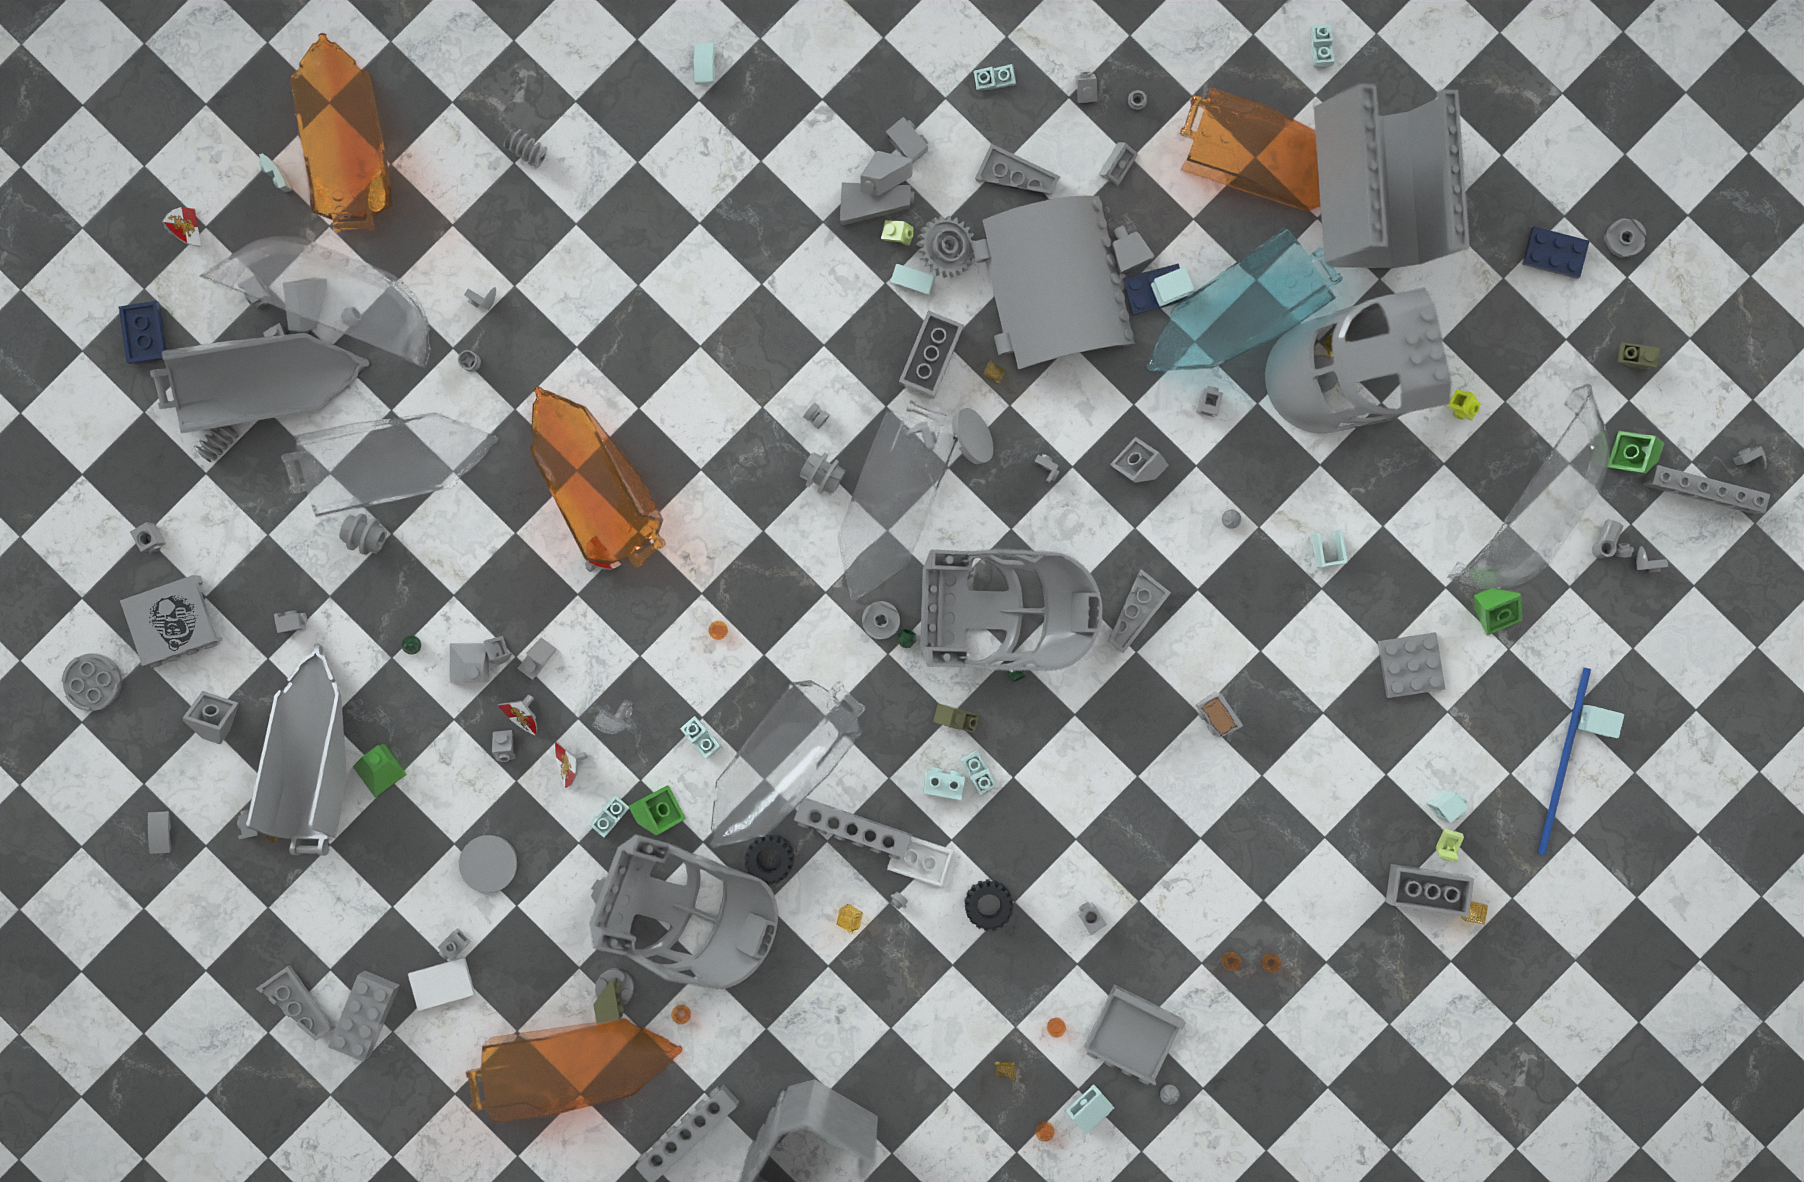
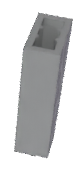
[840,182,914,225]

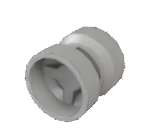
[458,350,481,372]
[803,403,830,429]

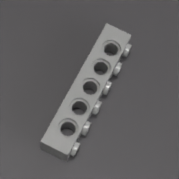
[1643,465,1770,514]
[794,797,912,860]
[636,1084,739,1182]

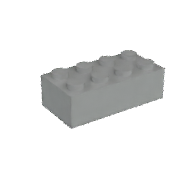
[899,310,964,399]
[1385,864,1474,917]
[328,971,400,1062]

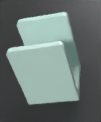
[1151,267,1195,306]
[1311,529,1347,567]
[1577,705,1624,738]

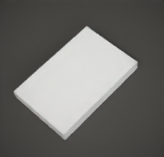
[887,837,954,887]
[408,957,475,1011]

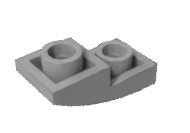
[148,811,172,854]

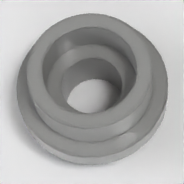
[1128,90,1147,110]
[1615,543,1634,557]
[890,891,908,909]

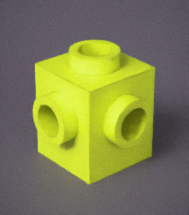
[1447,389,1481,421]

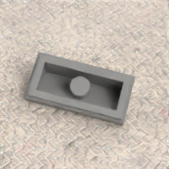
[1099,142,1138,186]

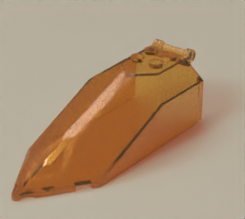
[290,33,392,233]
[1180,87,1321,211]
[530,386,666,568]
[466,1018,682,1124]

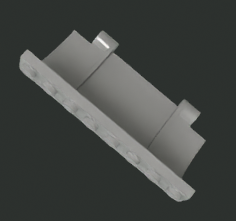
[972,196,1135,369]

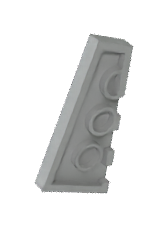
[975,144,1060,195]
[1108,569,1171,653]
[256,965,334,1041]

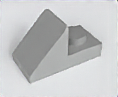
[517,638,557,680]

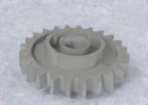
[916,215,975,278]

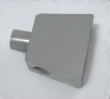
[1111,226,1154,276]

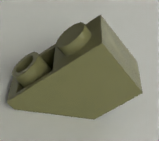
[1617,342,1660,370]
[933,703,980,733]
[593,978,625,1024]

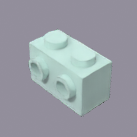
[923,766,965,800]
[1427,790,1469,823]
[1066,1085,1114,1134]

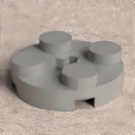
[1604,218,1646,258]
[862,601,900,639]
[595,968,635,1005]

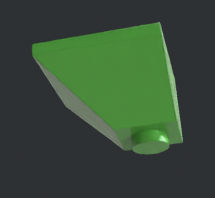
[1607,431,1664,474]
[1474,588,1522,635]
[353,744,407,797]
[628,785,686,835]

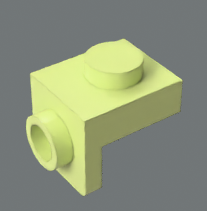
[881,220,914,245]
[1436,829,1464,862]

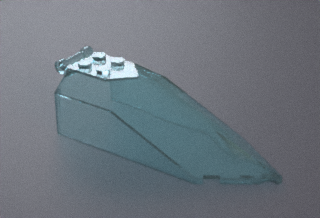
[1147,227,1343,372]

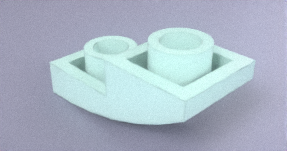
[1311,24,1334,67]
[694,43,716,85]
[974,64,1016,91]
[259,153,292,193]
[891,264,935,295]
[680,716,722,759]
[960,750,997,795]
[590,795,629,838]

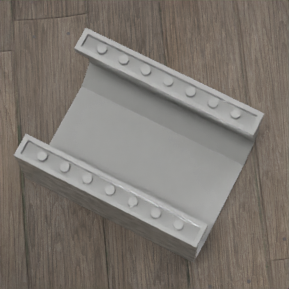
[1314,84,1470,268]
[739,1079,878,1182]

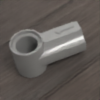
[1592,519,1623,559]

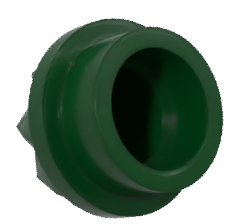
[898,629,916,648]
[402,635,421,655]
[1008,670,1026,682]

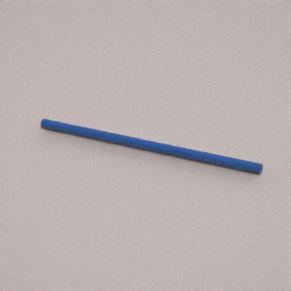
[1538,667,1591,855]

